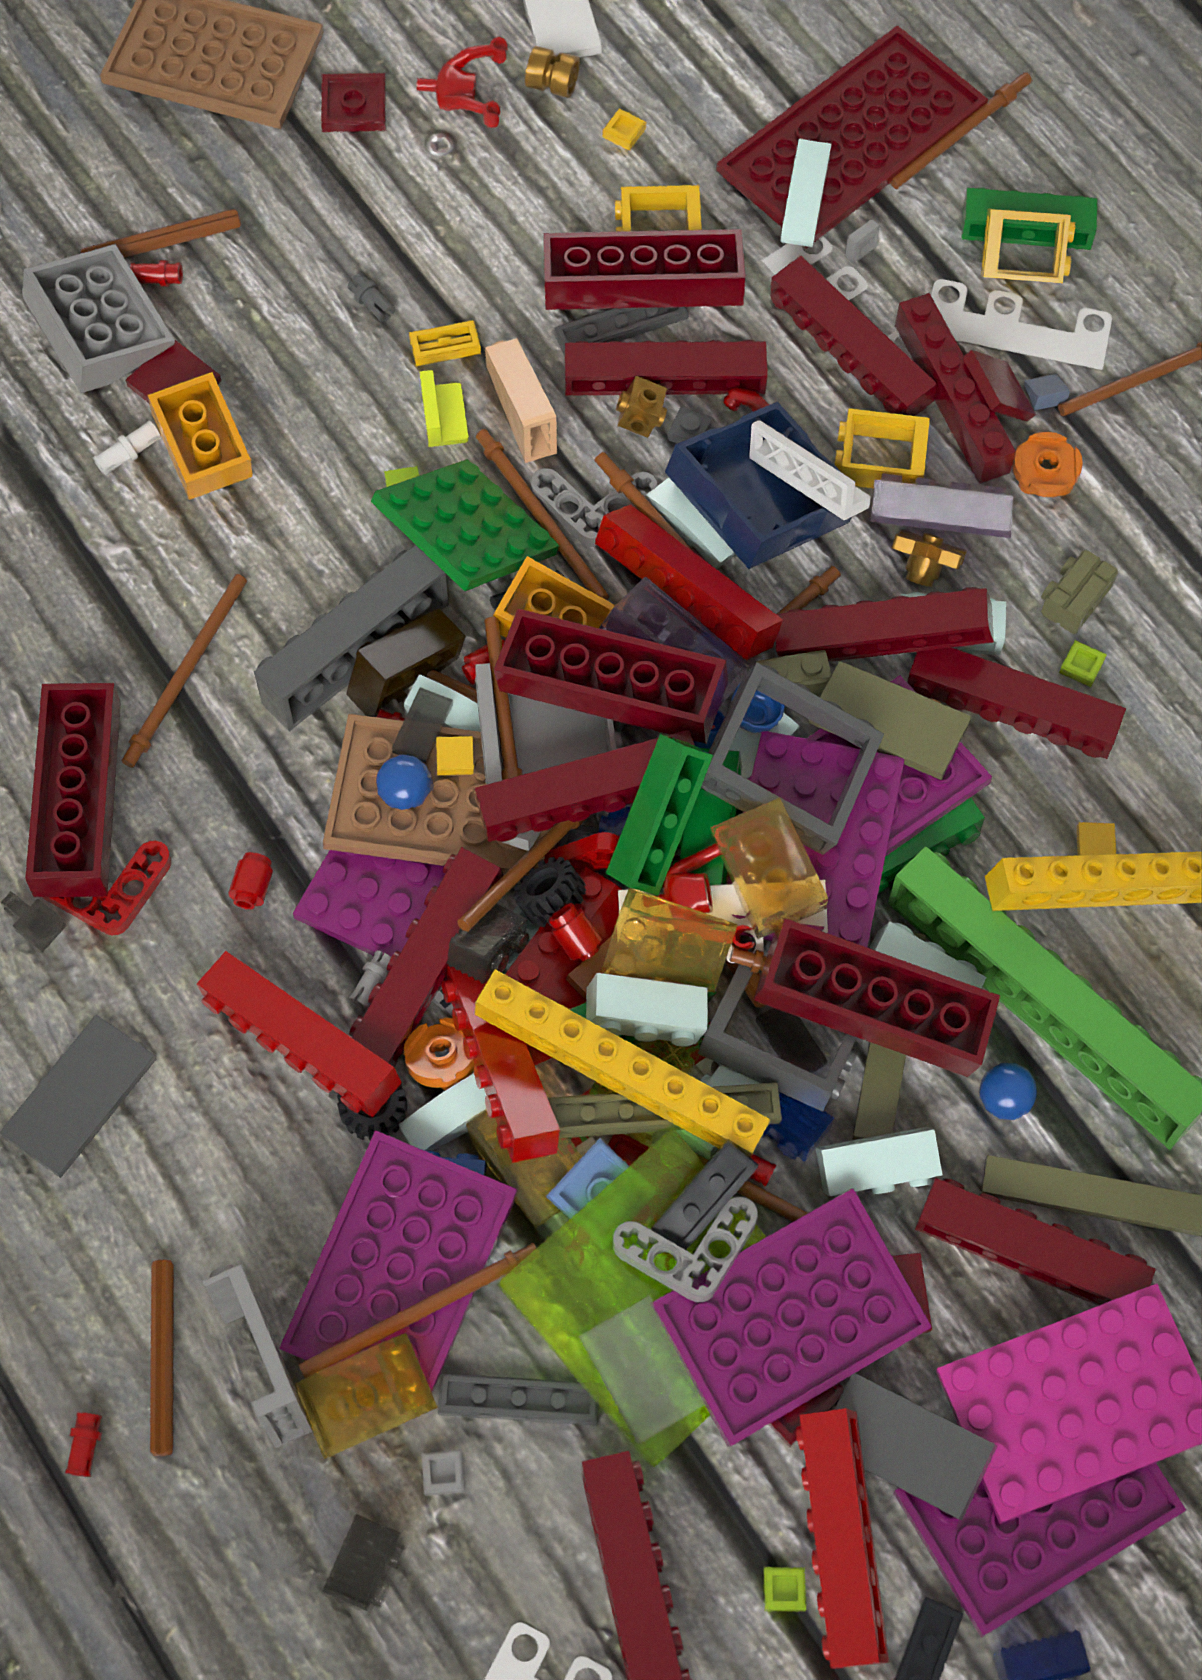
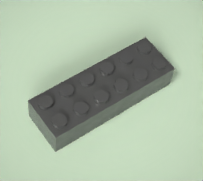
[254,545,448,732]

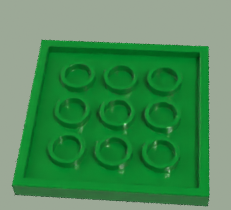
[371,459,560,592]

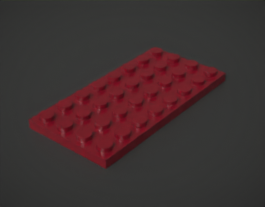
[716,25,988,249]

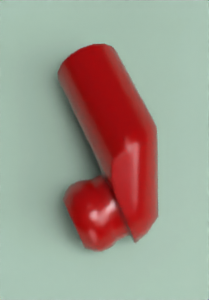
[723,387,770,412]

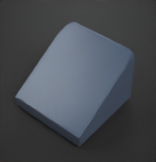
[1024,374,1070,411]

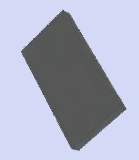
[0,1014,157,1178]
[834,1373,998,1520]

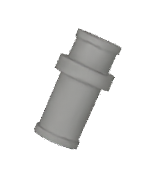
[348,950,391,1010]

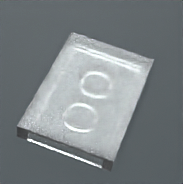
[579,1296,705,1443]

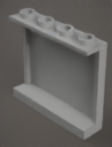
[475,663,622,784]
[202,1264,313,1448]

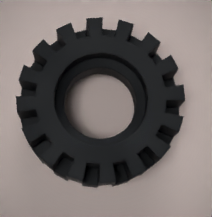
[513,857,586,927]
[337,1083,408,1141]

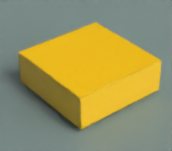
[602,108,646,151]
[436,736,474,775]
[1076,822,1116,855]

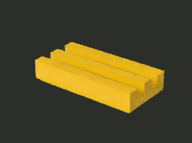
[409,320,481,366]

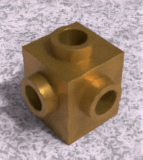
[616,376,667,438]

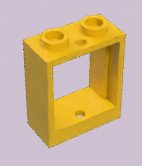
[615,185,702,232]
[981,209,1075,283]
[834,408,930,494]

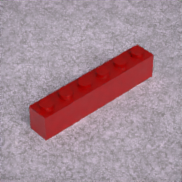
[594,504,783,660]
[196,951,402,1118]
[442,956,560,1163]
[796,1408,889,1668]

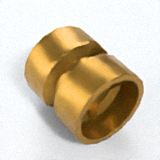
[525,46,580,98]

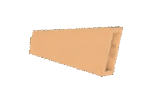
[485,338,557,463]

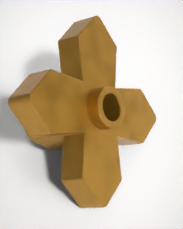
[891,530,967,587]

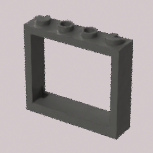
[701,663,884,855]
[698,937,863,1112]

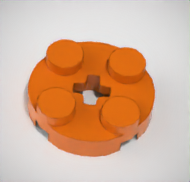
[1012,432,1083,497]
[404,1018,475,1090]

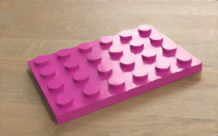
[936,1284,1202,1524]

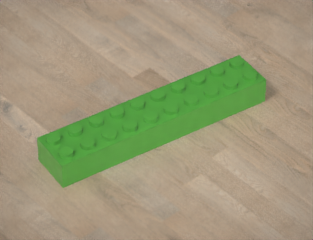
[888,846,1202,1150]

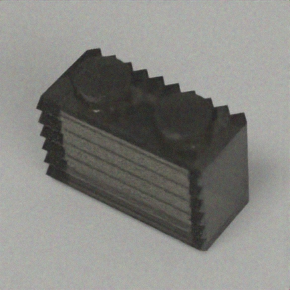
[447,903,529,984]
[322,1514,406,1615]

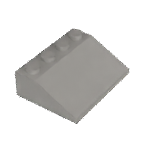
[22,244,175,393]

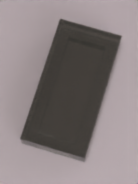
[392,687,453,765]
[756,1008,828,1073]

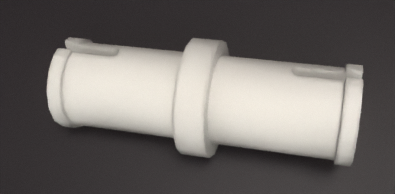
[93,420,162,476]

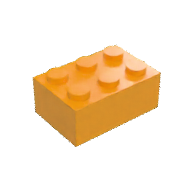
[148,372,253,500]
[493,556,620,638]

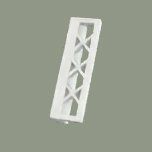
[749,420,871,520]

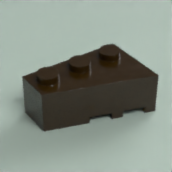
[346,608,466,717]

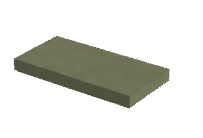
[809,661,972,780]

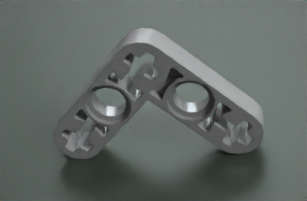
[531,468,658,547]
[613,1197,758,1302]

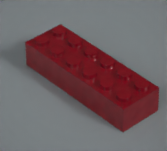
[543,229,746,310]
[494,609,728,744]
[25,683,121,898]
[754,918,1000,1077]
[581,1451,691,1680]

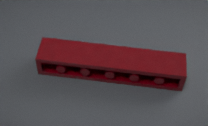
[770,256,937,416]
[895,293,1016,484]
[565,340,768,396]
[776,587,994,662]
[907,648,1126,759]
[474,730,695,842]
[349,847,504,1067]
[915,1178,1156,1306]

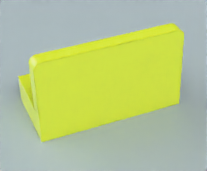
[420,370,469,447]

